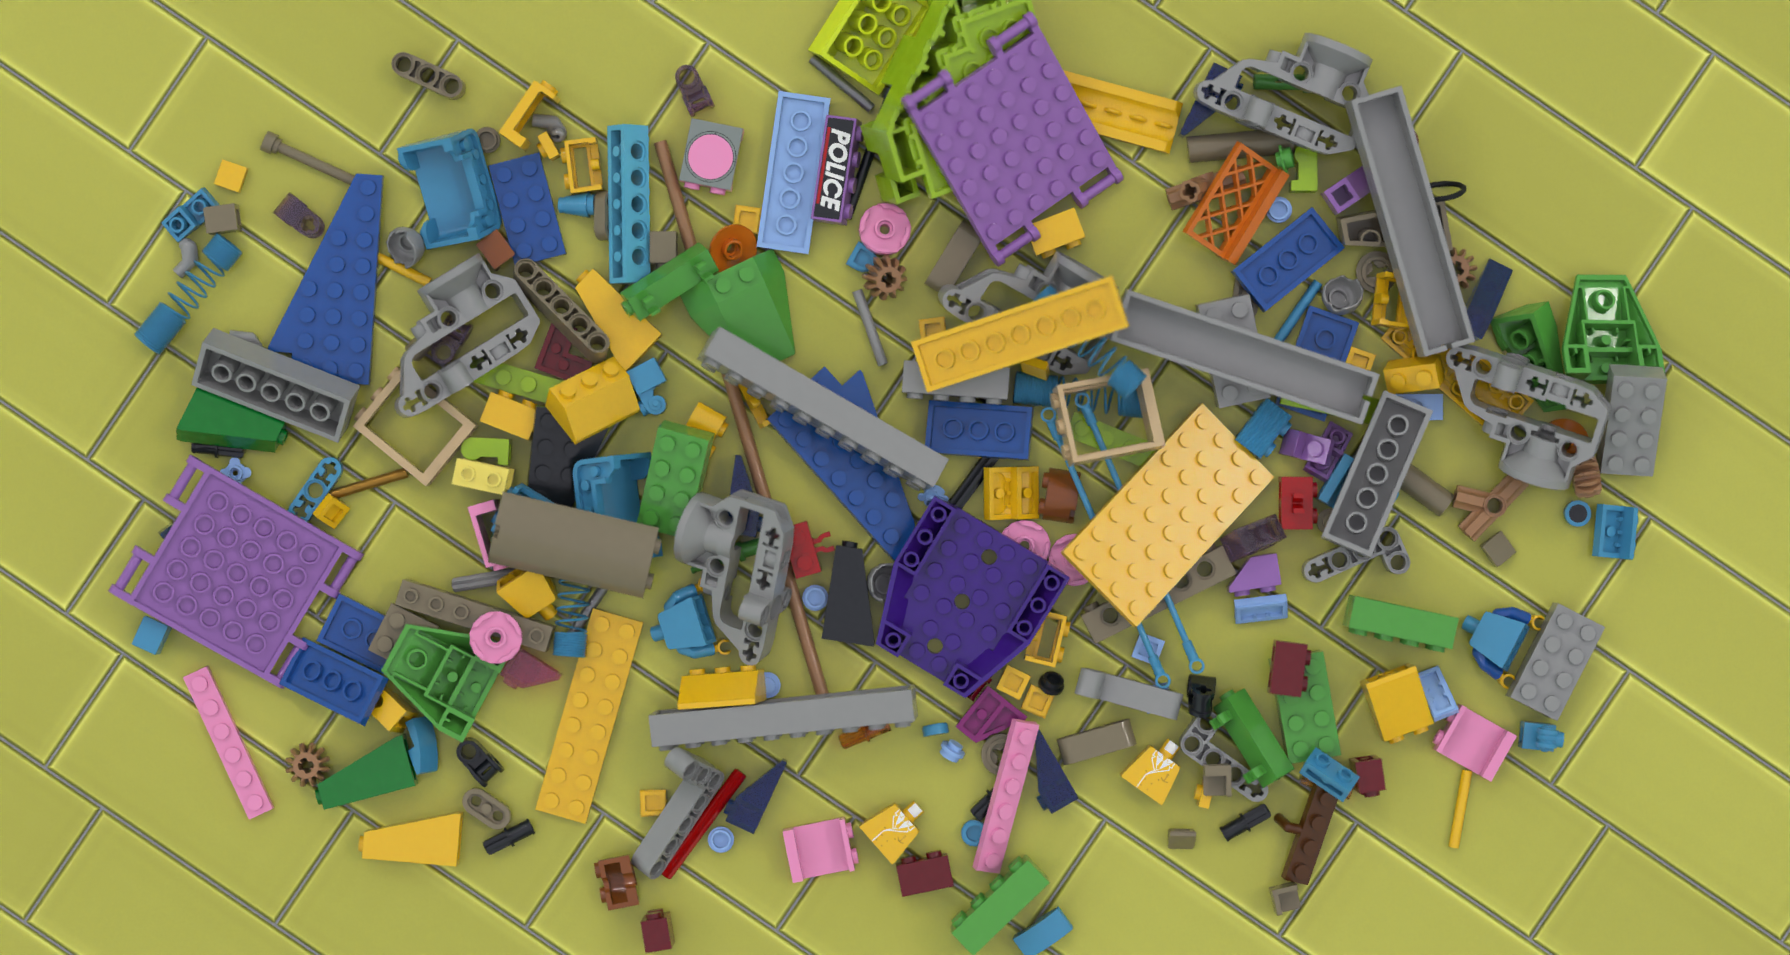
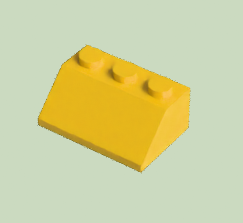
[545,356,640,444]
[677,665,767,710]

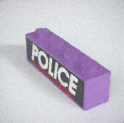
[811,115,864,226]

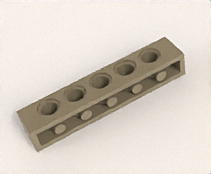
[1080,543,1237,644]
[395,578,556,652]

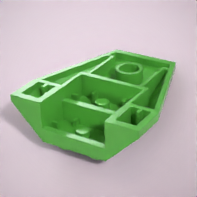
[680,249,795,361]
[1561,274,1665,384]
[381,624,506,743]

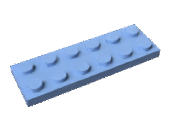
[757,91,831,255]

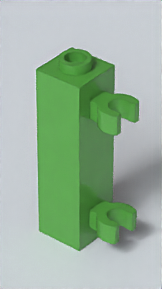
[620,242,719,321]
[1209,688,1295,788]

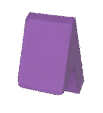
[1279,429,1335,466]

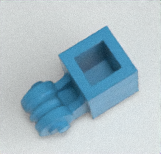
[627,357,667,416]
[1518,721,1564,752]

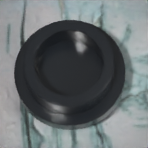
[1038,671,1064,695]

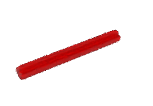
[662,769,746,879]

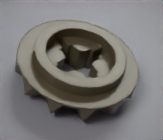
[1355,251,1395,293]
[981,733,1008,775]

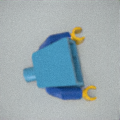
[1462,607,1545,689]

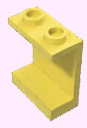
[452,458,516,495]

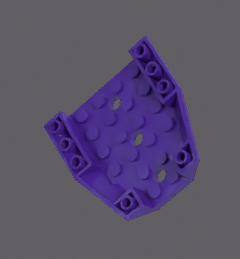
[876,496,1070,698]

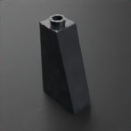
[822,540,875,647]

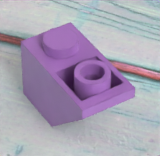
[1320,166,1370,215]
[1227,553,1282,597]

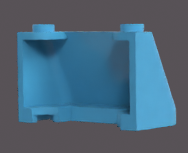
[397,129,502,250]
[573,452,663,558]

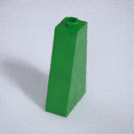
[176,387,289,453]
[315,733,419,810]

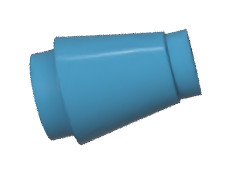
[558,192,595,218]

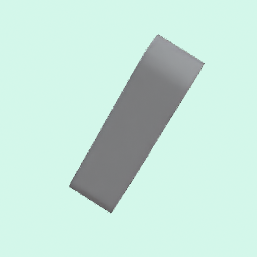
[1301,526,1410,583]
[1074,667,1183,720]
[1179,712,1268,802]

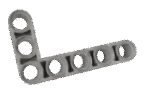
[631,747,724,879]

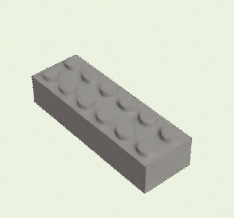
[191,328,360,443]
[1321,390,1433,558]

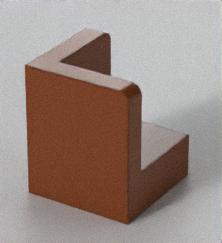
[476,229,515,271]

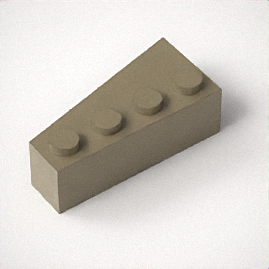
[1336,201,1453,251]

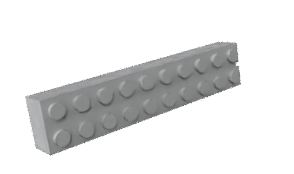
[1345,86,1475,357]
[1109,289,1380,425]
[697,326,949,491]
[649,685,918,751]

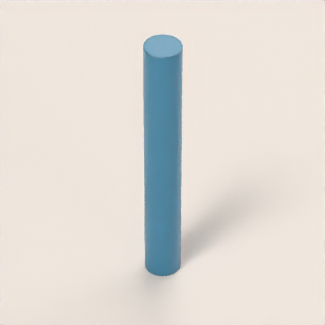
[1273,280,1322,342]

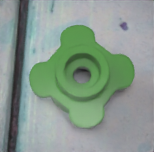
[1275,145,1295,173]

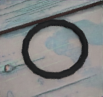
[1430,181,1467,202]

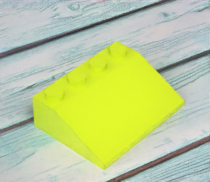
[808,0,929,95]

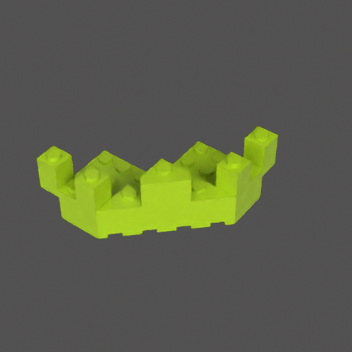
[860,0,1036,204]

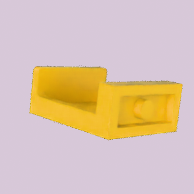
[499,80,560,152]

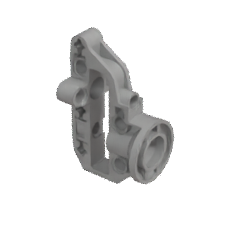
[1193,33,1373,155]
[938,250,1119,375]
[394,253,540,418]
[1446,344,1612,490]
[674,489,794,666]

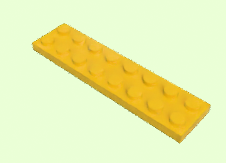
[911,276,1130,393]
[535,608,644,824]

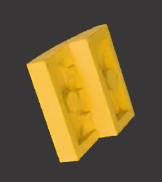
[983,466,1039,520]

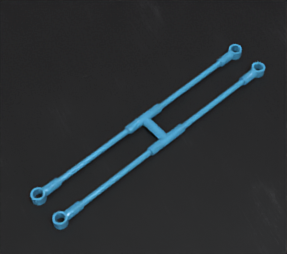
[1040,392,1205,689]

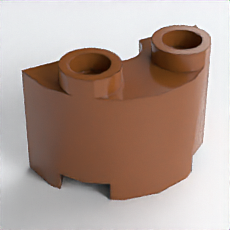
[1038,468,1081,524]
[594,854,639,911]

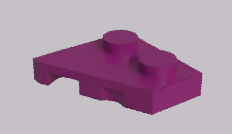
[955,685,1027,743]

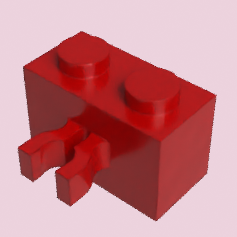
[1279,477,1318,529]
[790,521,835,579]

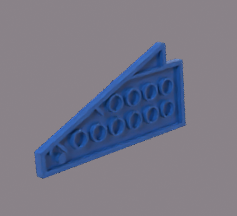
[268,173,384,385]
[766,366,916,562]

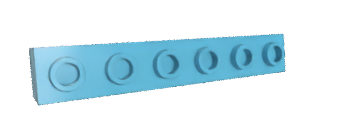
[607,124,651,284]

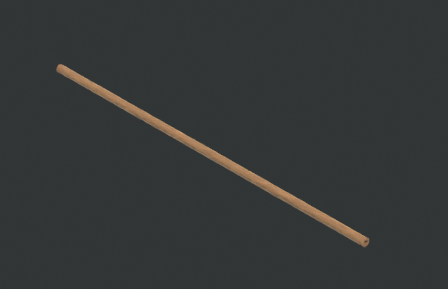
[654,140,829,694]

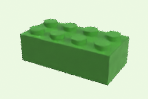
[637,420,715,536]
[1343,595,1459,653]
[1268,650,1341,764]
[951,855,1050,955]

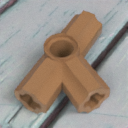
[1165,165,1246,211]
[1452,475,1529,542]

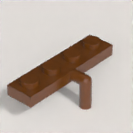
[1274,783,1338,885]

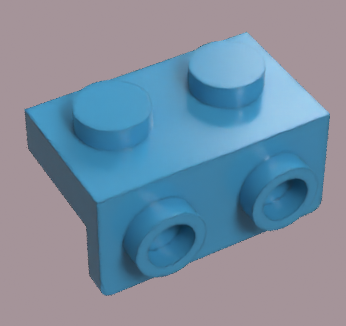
[1592,504,1638,560]
[1299,747,1360,802]

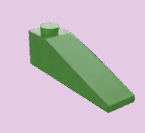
[1490,301,1567,412]

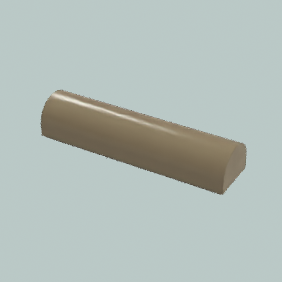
[1186,127,1294,163]
[1354,448,1455,516]

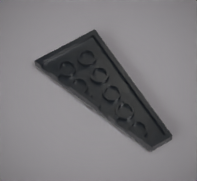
[527,405,609,507]

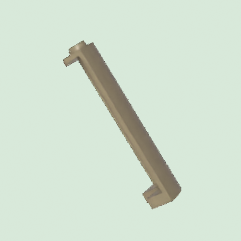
[488,492,662,598]

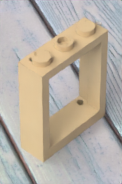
[353,367,479,486]
[1050,368,1165,467]

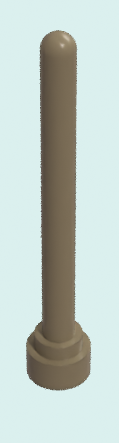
[260,131,355,185]

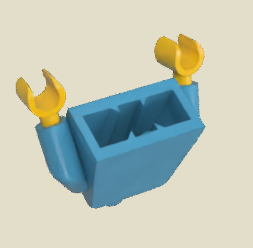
[650,578,731,659]

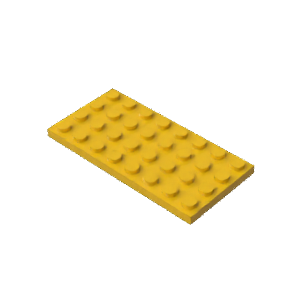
[1060,403,1274,627]

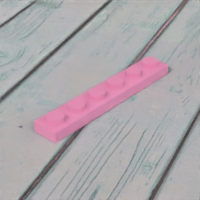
[183,666,274,820]
[972,718,1040,874]

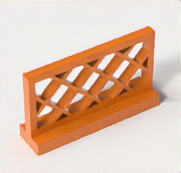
[1182,141,1290,265]

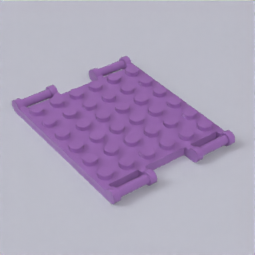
[901,11,1124,267]
[108,455,364,689]

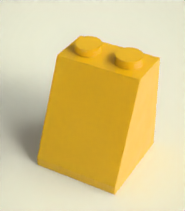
[1359,663,1434,744]

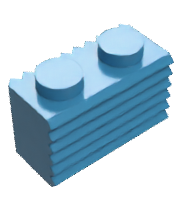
[1235,398,1292,459]

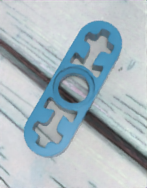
[288,457,343,522]

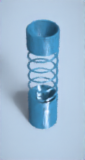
[134,233,242,354]
[1033,285,1147,399]
[1013,371,1143,418]
[553,579,591,658]

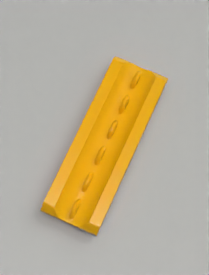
[1063,70,1183,154]
[1381,328,1534,427]

